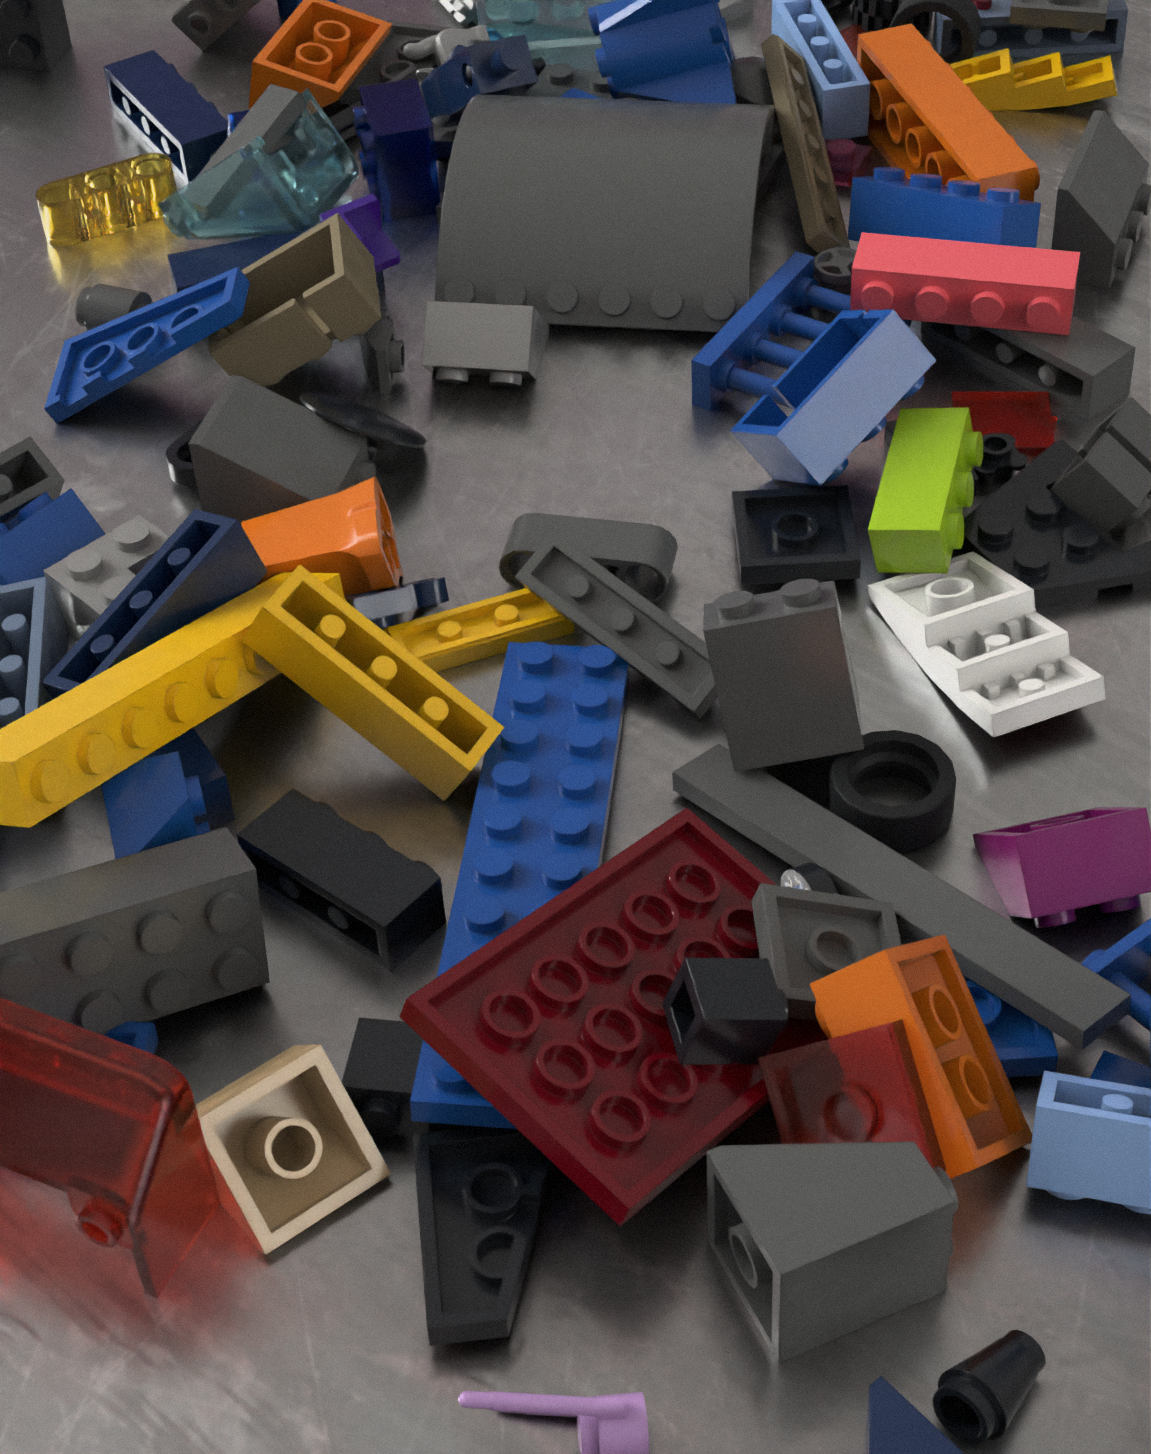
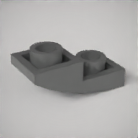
[359,289,405,394]

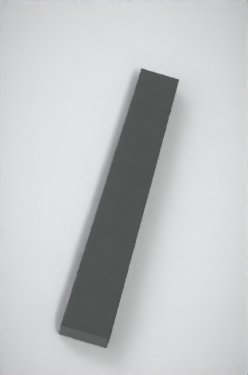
[672,744,1131,1050]

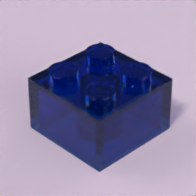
[353,78,440,223]

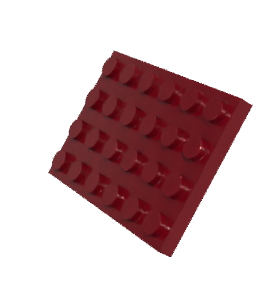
[399,807,835,1227]

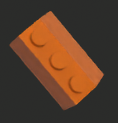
[248,0,392,121]
[809,934,1032,1179]

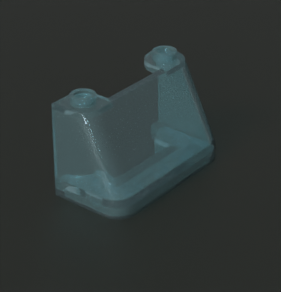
[158,88,359,241]

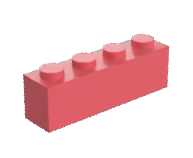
[850,232,1080,336]

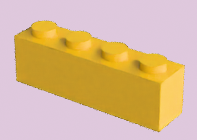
[241,564,504,801]

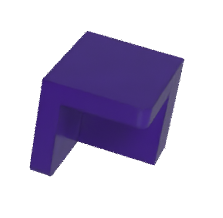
[319,194,400,273]

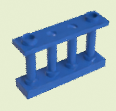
[691,251,912,411]

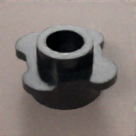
[973,433,1028,485]

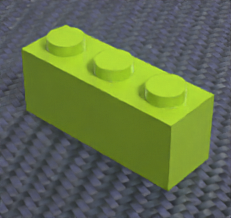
[868,407,983,574]

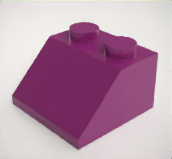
[973,807,1151,928]

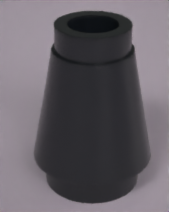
[933,1330,1046,1445]

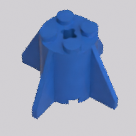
[588,0,737,104]

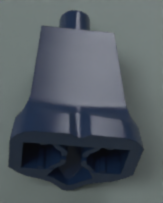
[421,34,538,128]

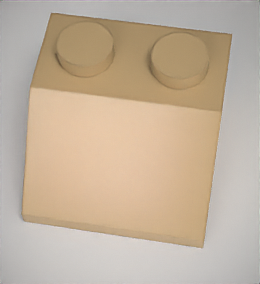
[170,1044,391,1255]

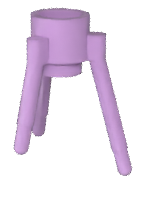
[458,1391,649,1454]

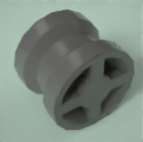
[814,247,856,296]

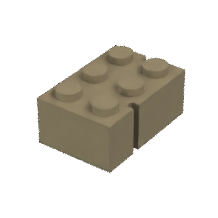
[209,213,381,387]

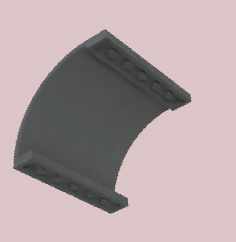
[434,94,775,334]

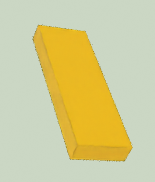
[383,588,574,672]

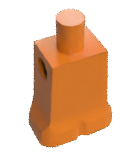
[241,476,403,596]

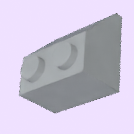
[421,301,549,387]

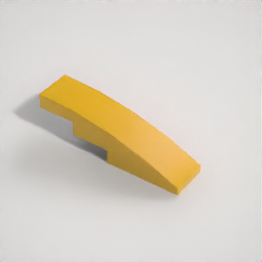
[950,48,1117,111]

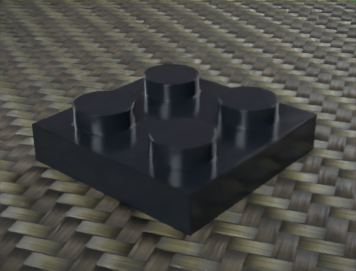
[732,485,861,585]

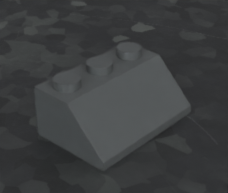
[1051,110,1151,289]

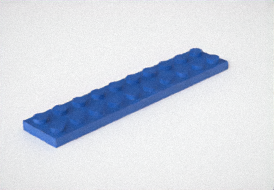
[410,641,631,1129]

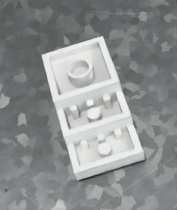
[867,552,1106,738]

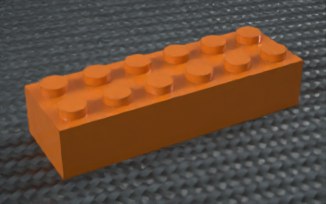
[857,24,1040,202]

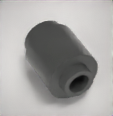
[75,284,153,331]

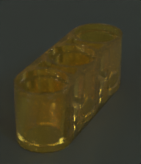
[35,153,180,247]

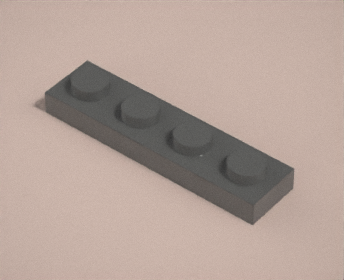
[515,530,718,719]

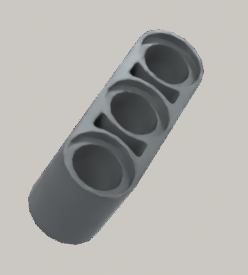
[499,513,678,603]

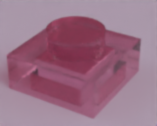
[824,138,872,188]

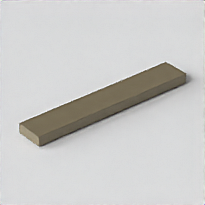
[761,34,850,253]

